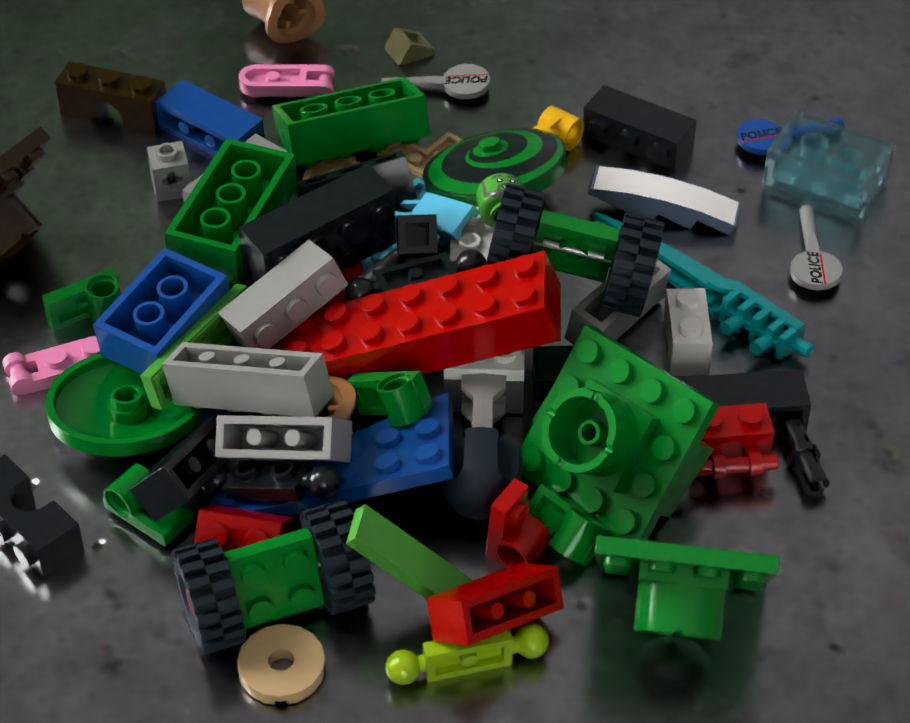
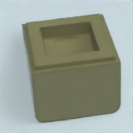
[385,28,435,65]

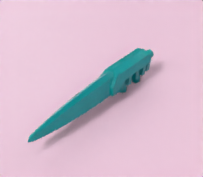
[591,213,815,360]

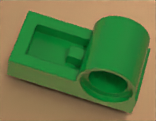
[42,268,122,331]
[347,371,434,427]
[103,464,193,546]
[528,484,610,566]

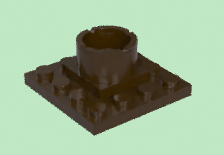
[0,126,51,266]

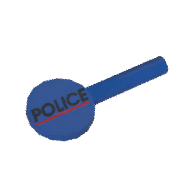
[736,117,844,155]

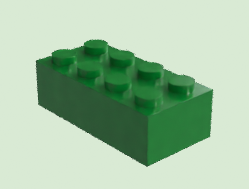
[272,77,431,167]
[164,138,297,284]

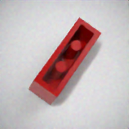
[426,563,564,645]

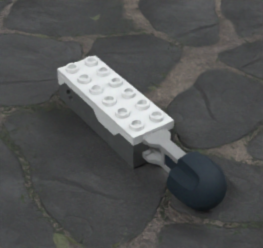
[440,207,525,521]

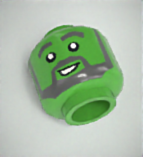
[476,173,523,228]

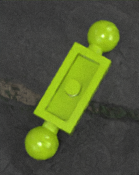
[385,624,549,685]

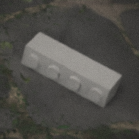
[162,342,334,417]

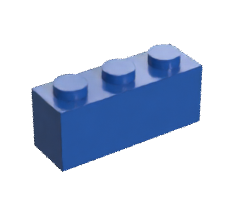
[155,80,265,156]

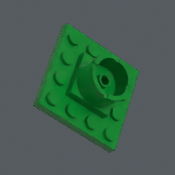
[520,325,720,541]
[595,535,780,641]

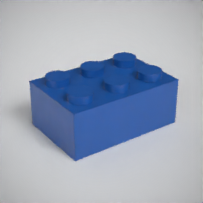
[93,248,230,374]

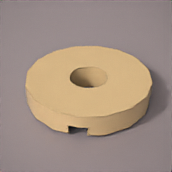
[237,624,326,705]

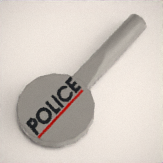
[381,64,490,100]
[790,205,843,291]

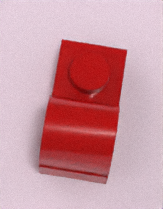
[485,478,551,568]

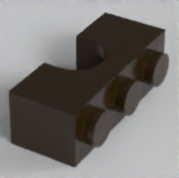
[55,61,166,134]

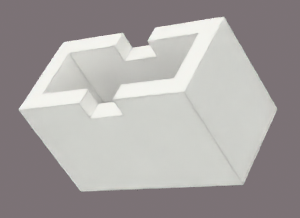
[664,288,713,376]

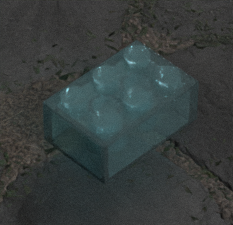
[763,110,896,219]

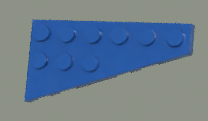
[210,392,454,516]

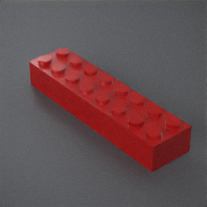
[270,250,561,381]

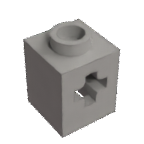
[147,141,191,202]

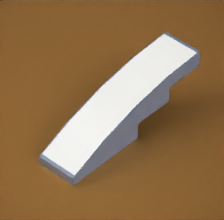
[587,165,741,236]

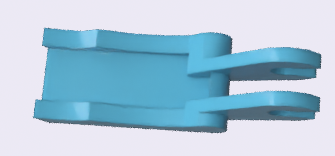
[395,192,479,241]

